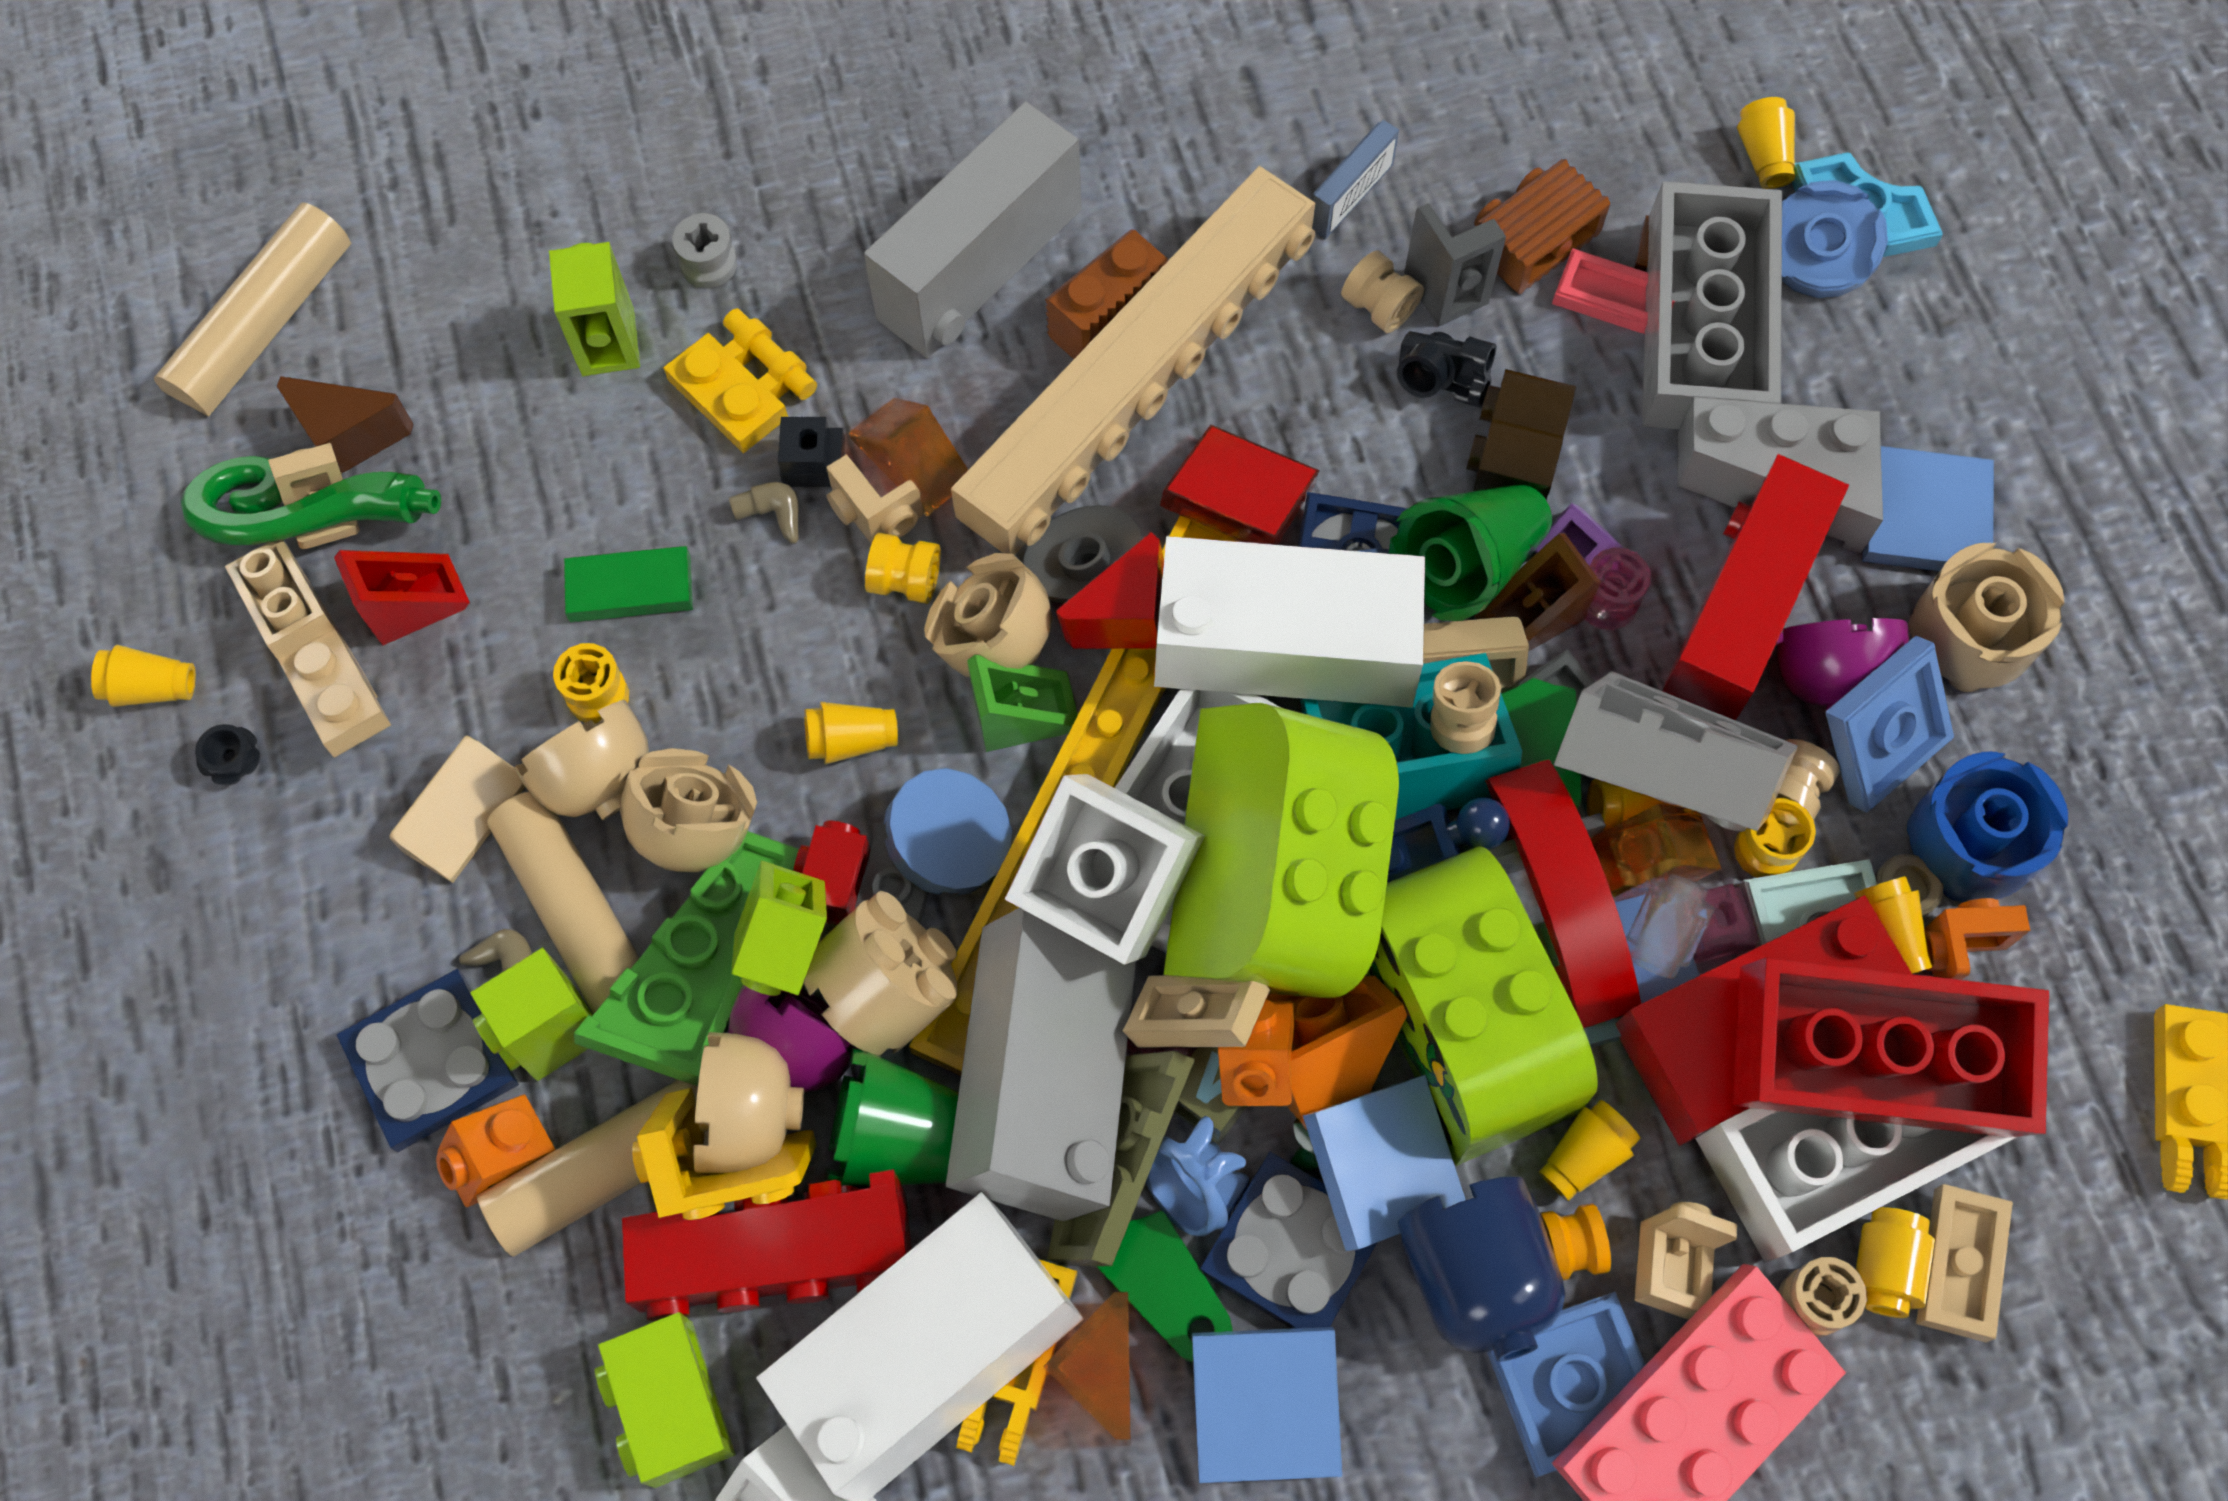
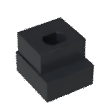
[778,417,845,487]

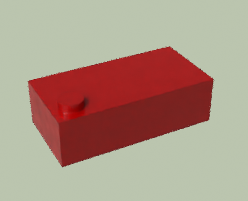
[1661,454,1849,721]
[1615,895,1912,1146]
[1733,957,2049,1137]

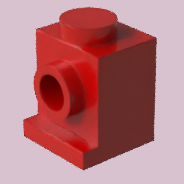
[793,820,871,925]

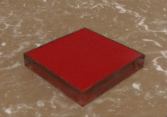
[1160,424,1320,545]

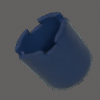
[1397,1177,1565,1362]

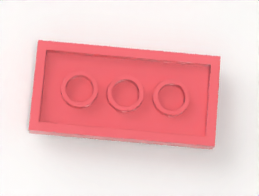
[1552,1264,1846,1501]

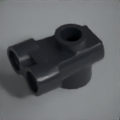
[1397,331,1497,408]

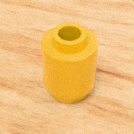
[1855,1207,1935,1318]

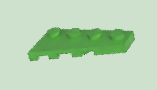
[574,831,799,1086]

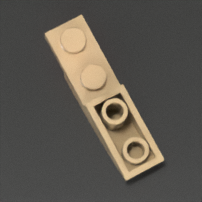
[225,540,391,758]

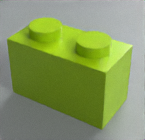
[549,242,640,377]
[731,860,827,996]
[470,947,593,1081]
[595,1312,736,1488]

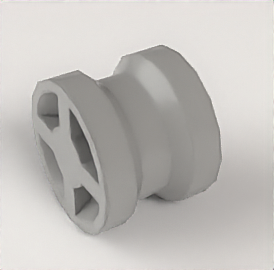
[672,213,738,288]

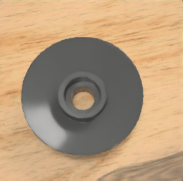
[1023,505,1143,603]

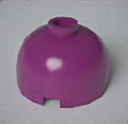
[1776,618,1909,711]
[729,985,860,1093]

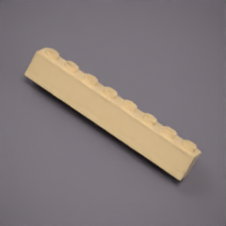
[951,165,1315,555]

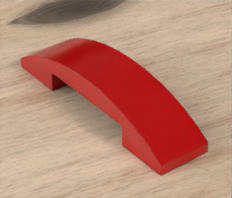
[1486,759,1641,1028]

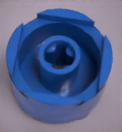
[1907,751,2068,902]

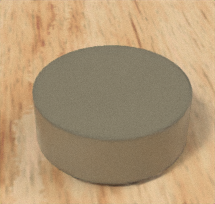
[1874,854,1943,919]

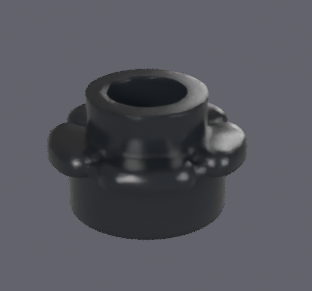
[195,724,260,786]

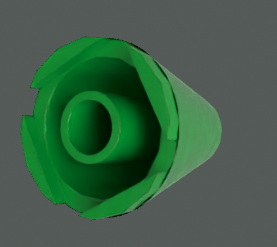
[1389,485,1552,621]
[824,1048,959,1187]

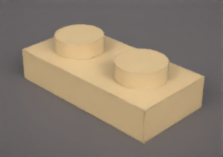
[1123,975,1270,1047]
[1916,1184,2013,1342]

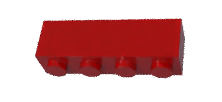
[622,1169,912,1321]

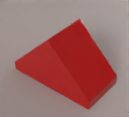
[1056,532,1164,649]
[334,550,470,646]

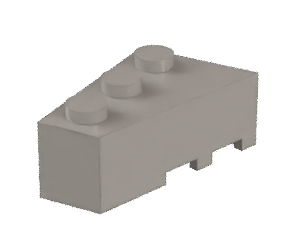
[1677,397,1883,554]
[1554,671,1798,832]

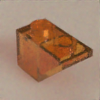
[1590,804,1722,902]

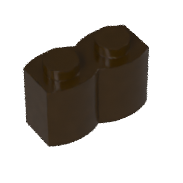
[1466,369,1576,500]

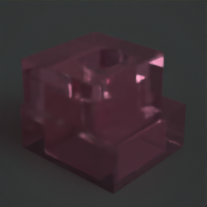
[1674,883,1760,964]

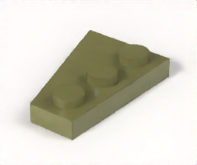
[1047,1051,1195,1266]

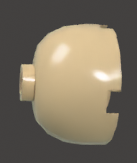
[924,553,1053,677]
[514,700,649,820]
[620,748,757,873]
[694,1032,804,1174]

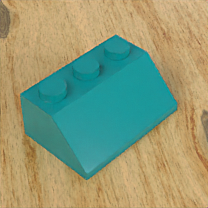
[1300,653,1522,820]

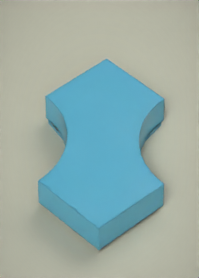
[1792,152,1943,257]

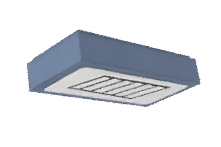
[1312,120,1399,240]

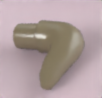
[729,482,799,544]
[459,929,532,972]

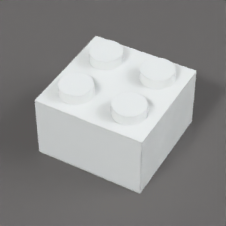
[1005,774,1205,965]

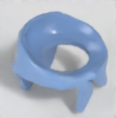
[1146,1116,1249,1236]

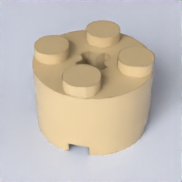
[1908,543,2064,692]
[804,891,958,1056]

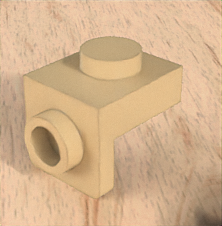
[268,443,360,549]
[826,454,923,544]
[1634,1202,1737,1320]

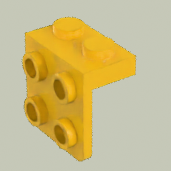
[632,1088,817,1220]

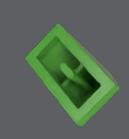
[967,655,1078,752]

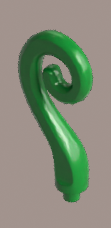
[181,456,441,545]

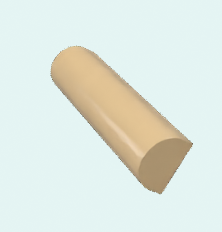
[154,202,352,417]
[487,791,640,1014]
[477,1080,705,1257]

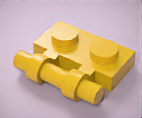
[663,308,817,454]

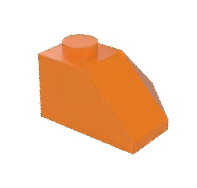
[1266,976,1407,1130]

